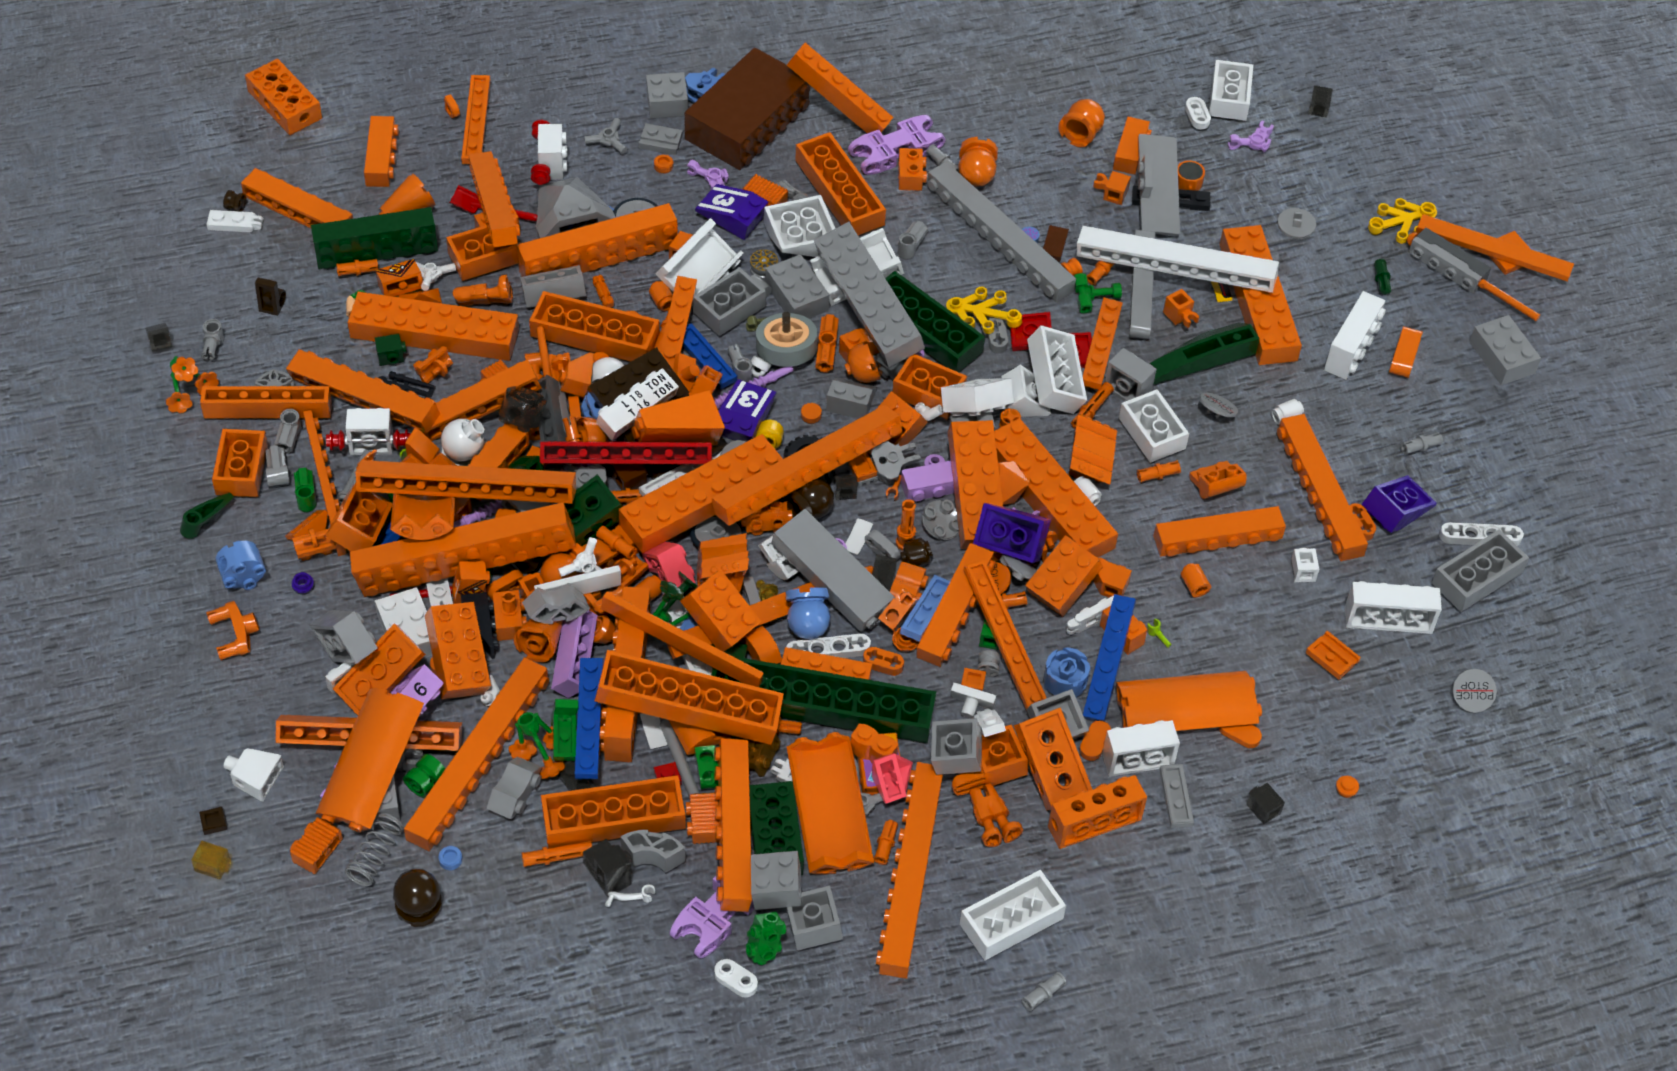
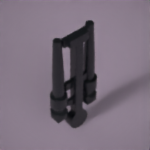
[378,371,436,399]

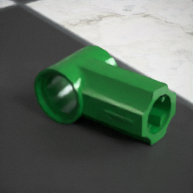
[294,468,317,512]

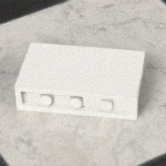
[655,218,743,306]
[810,228,904,306]

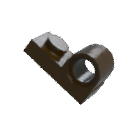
[255,277,286,316]

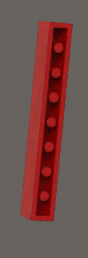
[540,441,712,464]

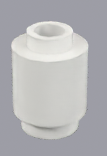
[1271,399,1304,425]
[1074,476,1102,506]

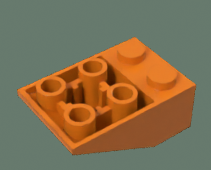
[867,391,928,464]

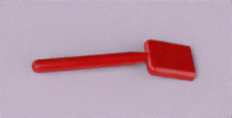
[449,185,538,222]

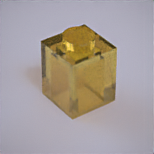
[191,841,231,879]

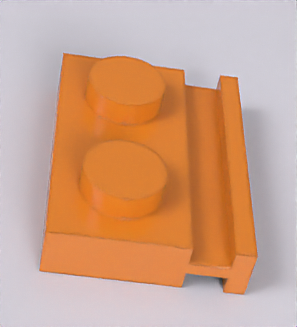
[1306,631,1361,680]

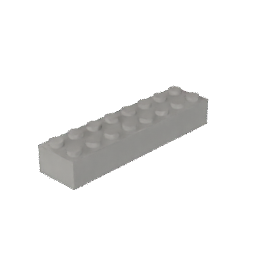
[814,222,925,367]

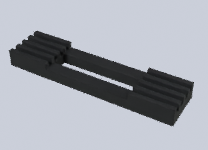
[1132,186,1210,211]

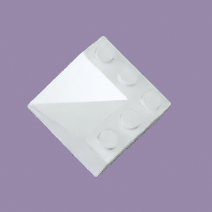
[764,195,835,257]

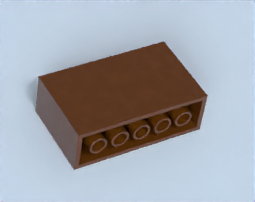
[684,47,810,170]

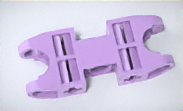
[848,115,945,175]
[670,876,755,958]

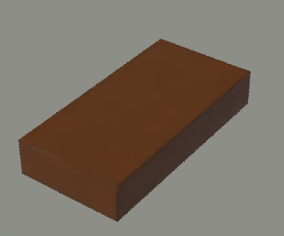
[1043,225,1069,262]

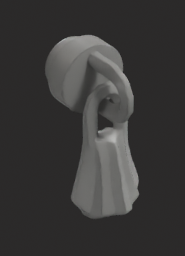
[777,180,809,201]

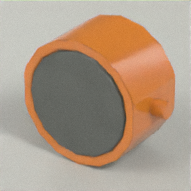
[1178,161,1205,191]

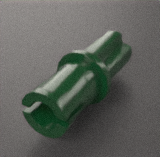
[1374,259,1391,295]

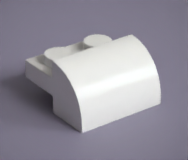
[758,535,799,580]

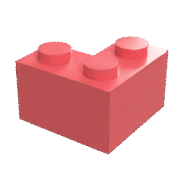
[641,541,696,587]

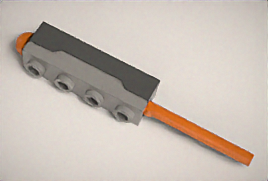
[1407,228,1540,321]
[533,326,571,441]

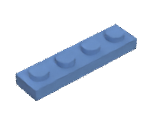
[900,575,950,642]

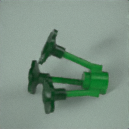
[652,571,697,626]

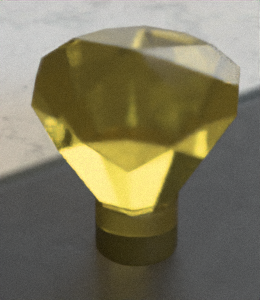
[756,580,778,601]

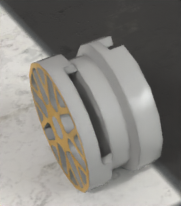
[750,250,778,281]

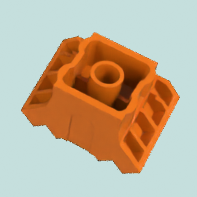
[1069,414,1117,484]
[696,533,749,592]

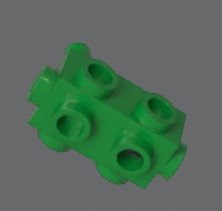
[746,912,786,965]

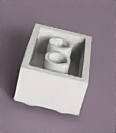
[1209,60,1253,121]
[941,378,1014,416]
[1119,389,1189,463]
[375,587,432,659]
[1102,720,1180,777]

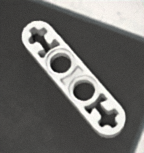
[1439,522,1524,546]
[786,634,871,658]

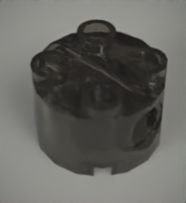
[499,386,547,432]

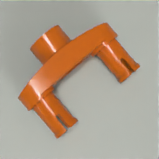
[206,601,260,661]

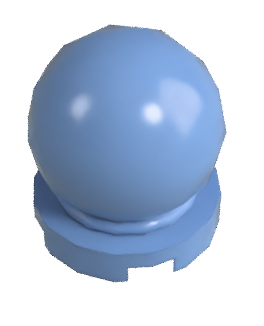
[785,588,830,640]

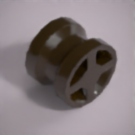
[223,190,247,212]

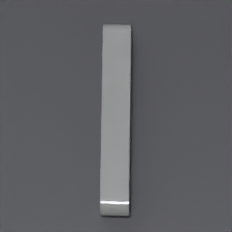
[1129,230,1155,339]

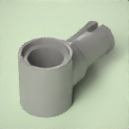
[201,319,224,360]
[727,344,753,382]

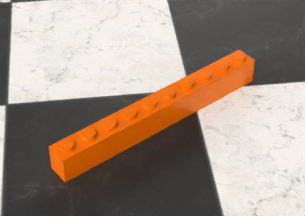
[712,405,902,526]
[355,460,576,504]
[404,657,549,852]
[876,762,943,979]

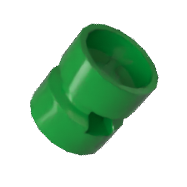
[403,754,445,798]

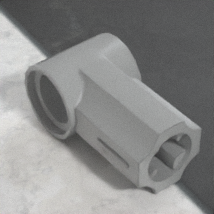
[898,221,928,259]
[274,409,302,454]
[265,445,290,487]

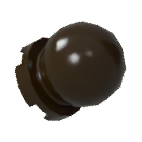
[779,478,834,520]
[393,869,442,927]

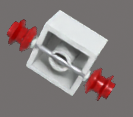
[531,120,567,185]
[326,408,411,455]

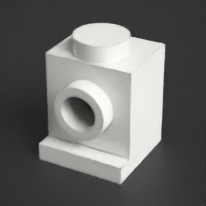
[1291,548,1319,582]

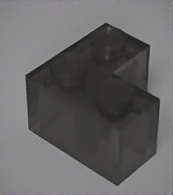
[583,839,633,898]

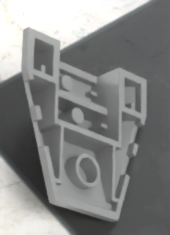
[536,177,616,238]

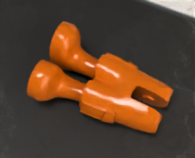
[452,274,513,307]
[970,783,1023,847]

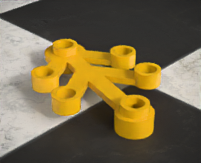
[1368,198,1437,244]
[946,287,1022,334]

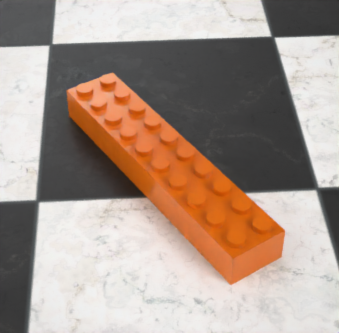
[350,502,576,597]

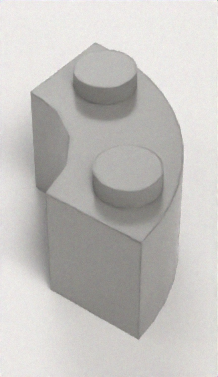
[522,583,590,624]
[487,756,542,819]
[620,830,685,873]

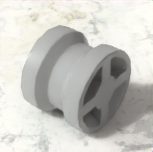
[977,650,1001,677]

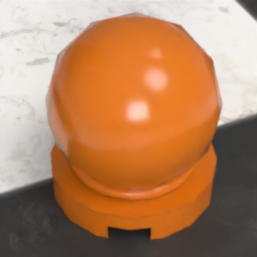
[1058,99,1105,147]
[958,137,998,187]
[540,543,585,583]

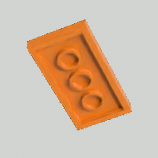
[333,623,426,715]

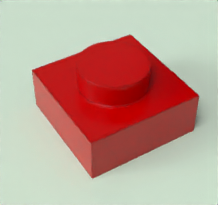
[653,762,682,785]

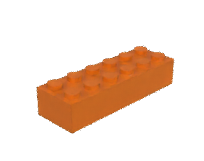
[795,132,886,235]
[529,291,660,362]
[948,420,1003,549]
[541,775,686,848]

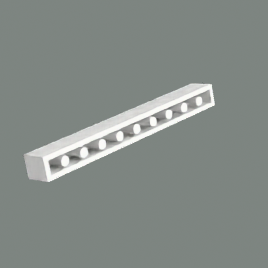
[1077,226,1279,293]

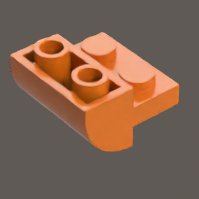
[1189,461,1247,499]
[669,720,731,755]

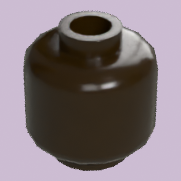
[900,538,933,567]

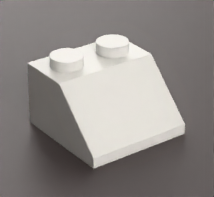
[1001,365,1051,417]

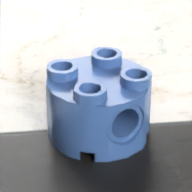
[215,541,266,590]
[1043,647,1090,698]

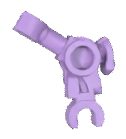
[1228,121,1274,152]
[687,160,728,191]

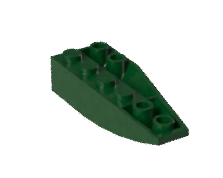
[1150,322,1260,385]

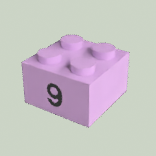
[390,664,444,716]

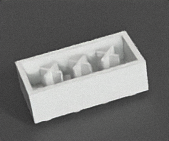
[1324,291,1386,380]
[1027,326,1087,414]
[1345,581,1442,634]
[960,870,1066,961]

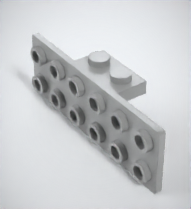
[1137,134,1180,236]

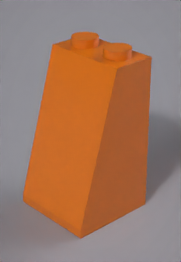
[631,390,725,445]

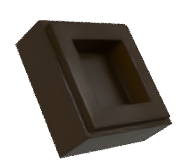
[199,807,227,835]

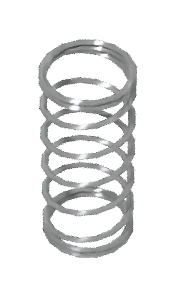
[345,813,404,886]

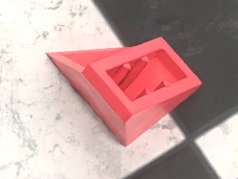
[871,753,913,804]

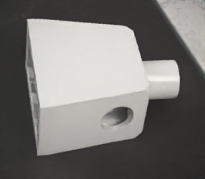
[224,748,284,802]

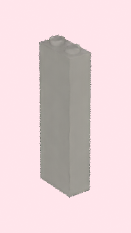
[771,509,895,632]

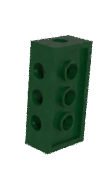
[549,474,622,556]
[749,781,804,875]

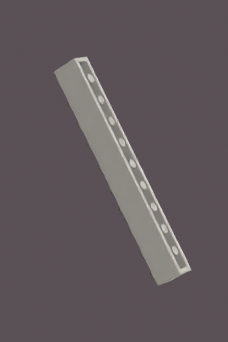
[927,162,1076,303]

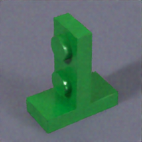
[551,699,578,761]

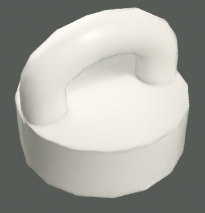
[751,356,771,377]

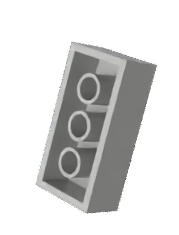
[1432,529,1529,612]

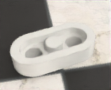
[1185,97,1211,129]
[714,959,758,997]

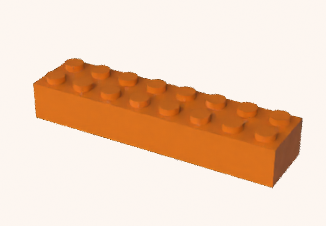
[517,203,678,277]
[1219,225,1302,365]
[348,292,519,361]
[994,418,1118,557]
[619,434,783,554]
[600,586,651,763]
[594,650,784,745]

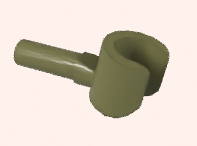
[746,315,767,332]

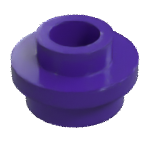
[292,572,314,593]

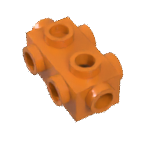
[741,501,793,535]

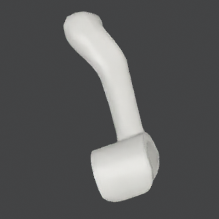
[605,884,655,907]

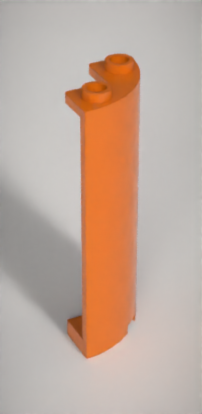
[390,453,456,540]
[1116,671,1262,731]
[315,688,424,832]
[787,732,874,874]

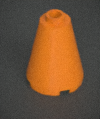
[378,174,436,215]
[514,619,563,662]

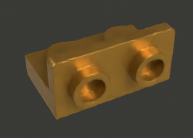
[743,734,781,777]

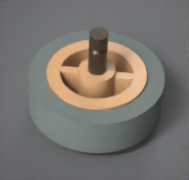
[756,312,817,367]

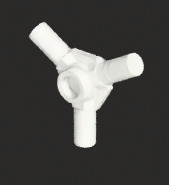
[415,261,456,291]
[558,537,601,577]

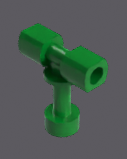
[1074,273,1122,314]

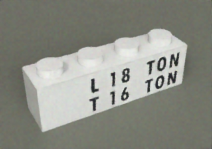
[596,368,679,441]

